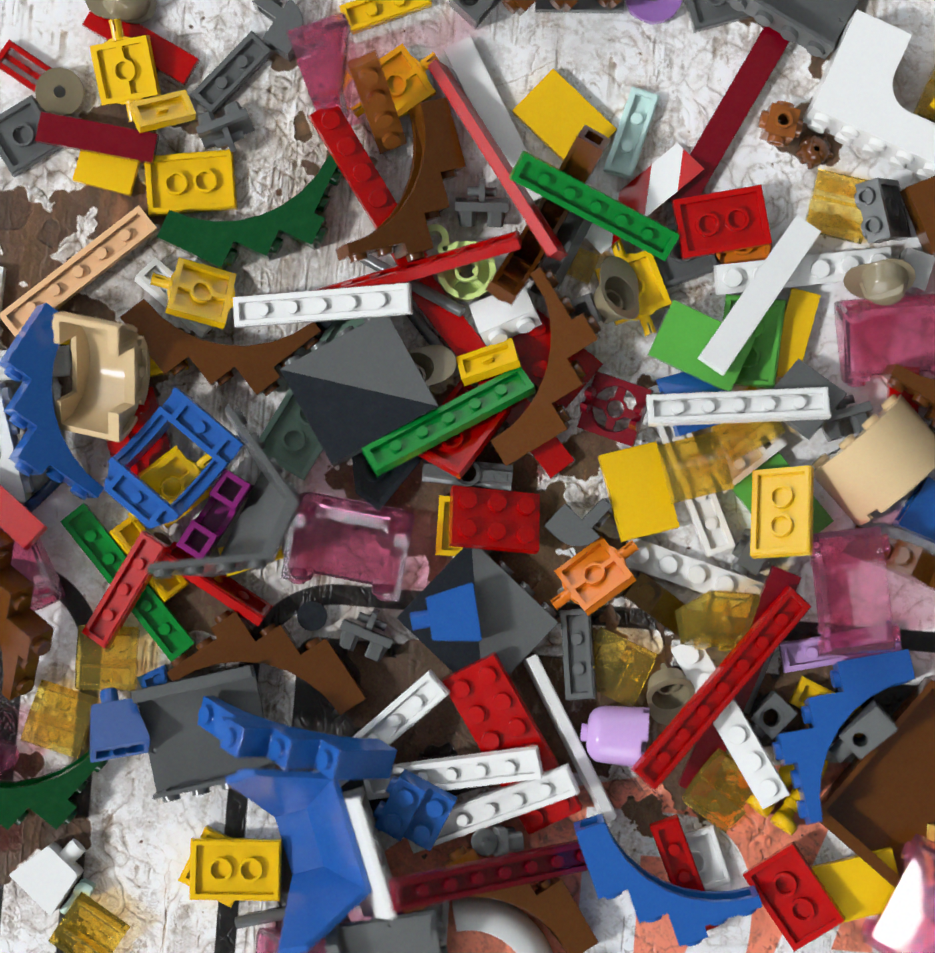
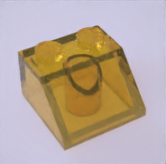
[657,431,734,504]
[675,590,760,651]

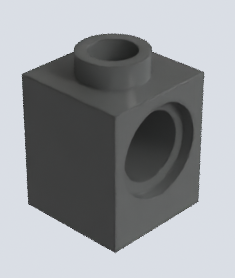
[747,691,798,740]

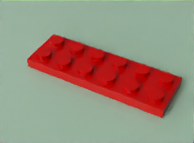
[441,652,582,835]

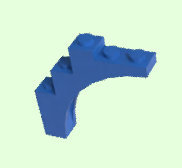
[0,303,104,500]
[772,649,915,825]
[197,696,397,780]
[573,813,763,947]

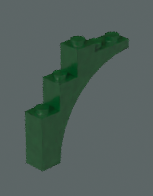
[157,154,343,271]
[0,749,108,830]

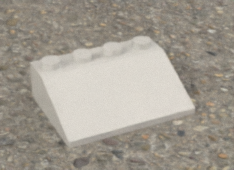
[342,785,397,919]

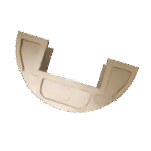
[52,312,150,442]
[812,394,935,526]

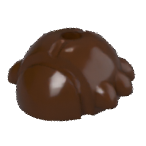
[796,134,833,169]

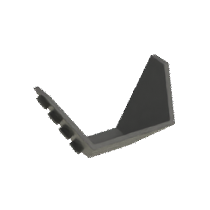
[146,403,301,578]

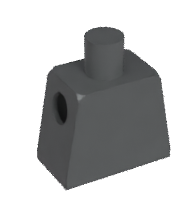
[829,696,898,763]

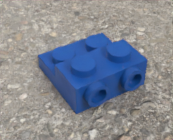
[373,769,458,851]

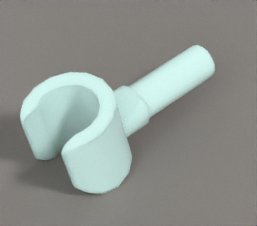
[60,878,96,915]

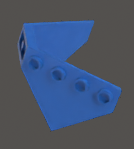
[225,768,372,953]

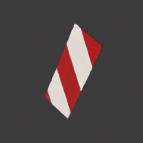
[585,143,704,254]

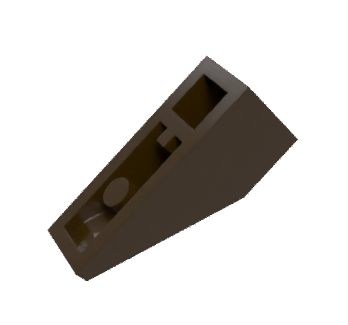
[621,572,712,642]

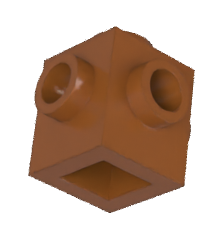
[758,101,803,147]

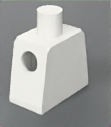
[9,838,86,915]

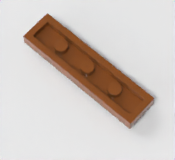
[347,51,407,154]

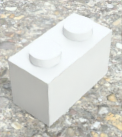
[469,285,542,346]

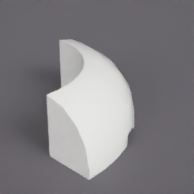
[452,897,553,953]

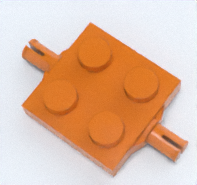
[550,536,639,616]

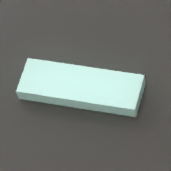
[603,86,660,181]

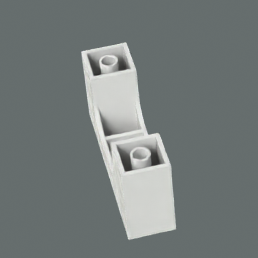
[803,10,935,181]

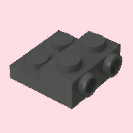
[854,178,912,243]

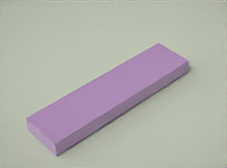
[779,623,902,673]

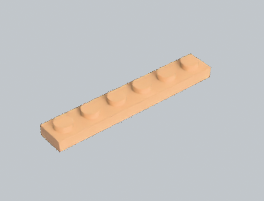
[0,205,158,337]

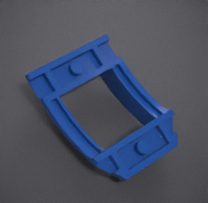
[104,387,244,529]

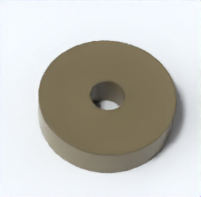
[35,67,84,116]

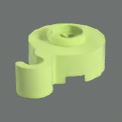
[428,224,496,302]

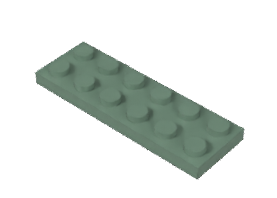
[260,318,397,481]

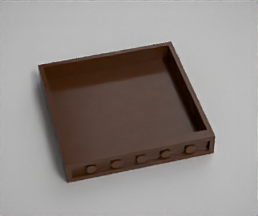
[820,678,935,923]

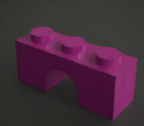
[176,469,254,559]

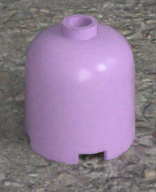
[580,705,650,767]

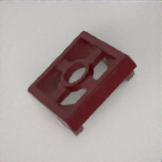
[577,371,654,447]

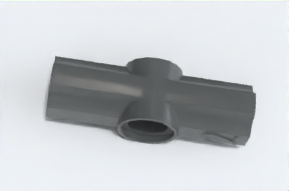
[422,459,513,491]

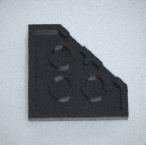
[352,452,423,512]

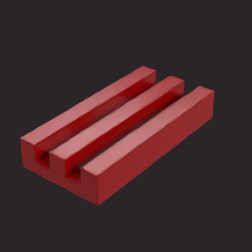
[0,40,52,93]

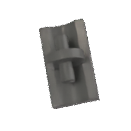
[196,101,255,153]
[455,178,509,227]
[819,394,873,442]
[339,608,394,662]
[471,823,524,857]

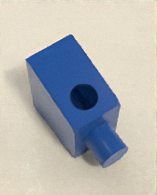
[891,476,935,544]
[410,582,482,641]
[90,688,150,763]

